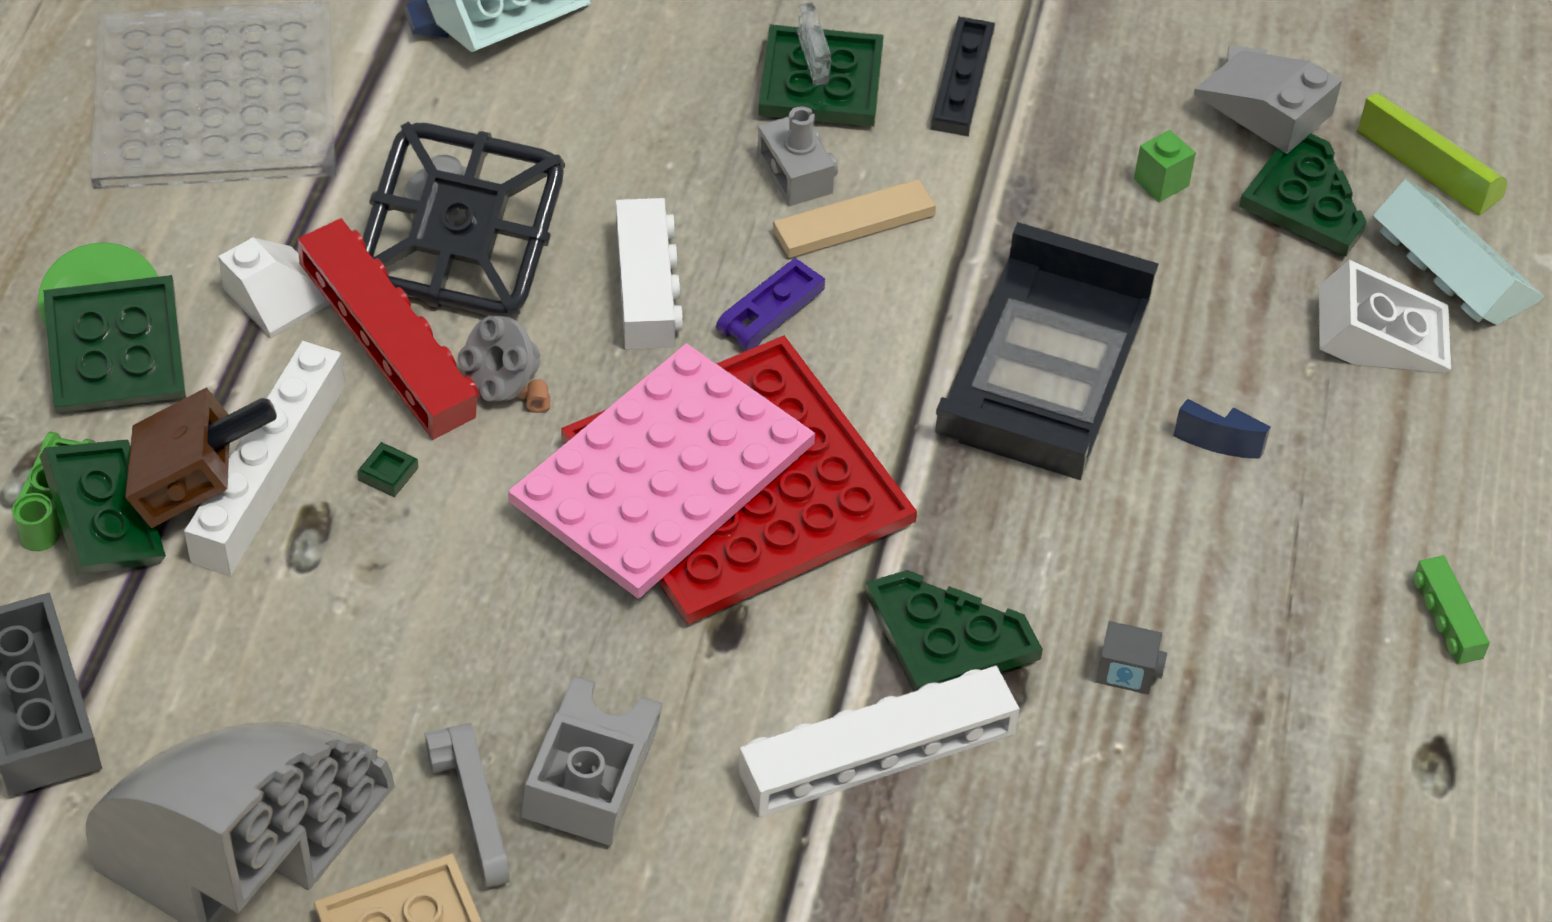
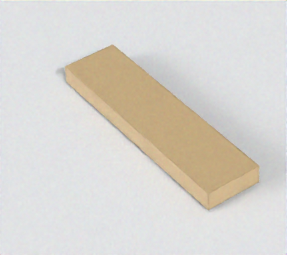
[773,179,936,258]

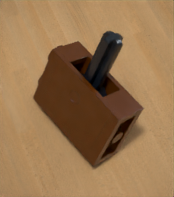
[125,387,277,528]

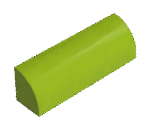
[1357,93,1507,216]

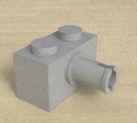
[757,106,838,206]

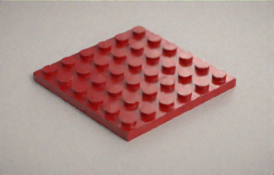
[561,335,917,625]

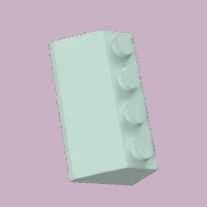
[427,0,591,52]
[1373,179,1544,325]

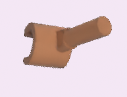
[516,379,551,413]

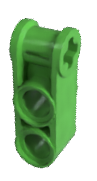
[12,431,95,551]

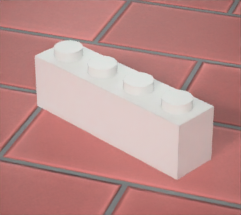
[616,198,683,350]

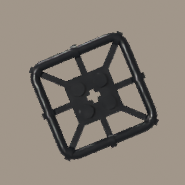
[362,121,565,318]

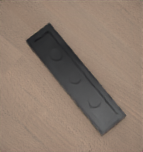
[930,16,995,137]

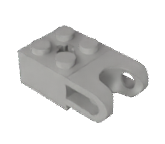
[521,676,662,846]

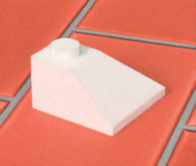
[218,237,330,338]

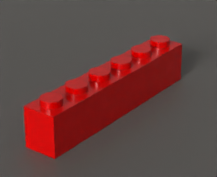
[298,218,479,440]

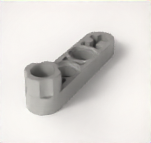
[424,723,510,887]

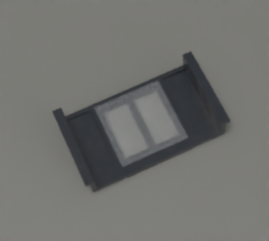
[935,222,1159,480]

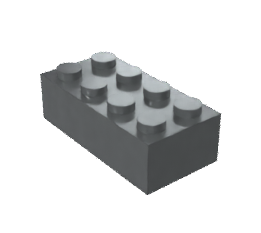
[0,592,102,797]

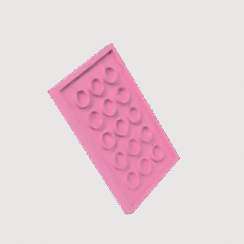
[508,343,815,599]

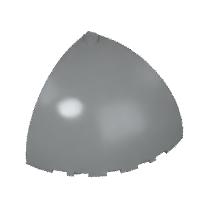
[86,722,395,922]

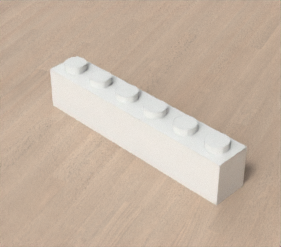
[184,341,346,576]
[738,666,1020,817]

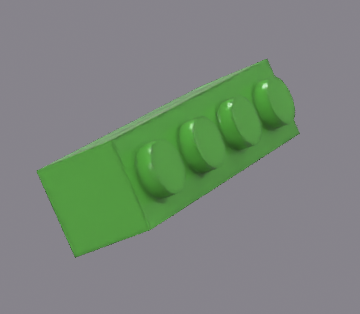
[1413,555,1490,664]

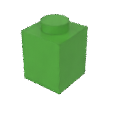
[1134,130,1196,202]

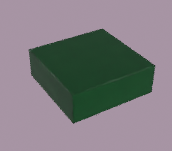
[357,442,418,498]

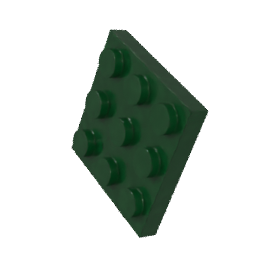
[758,24,884,127]
[43,275,186,414]

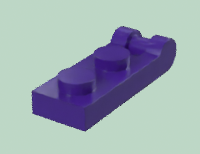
[716,258,825,351]

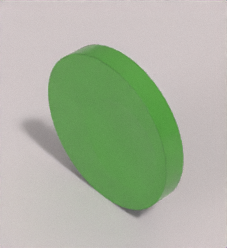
[38,242,158,331]

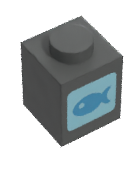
[1095,621,1167,695]

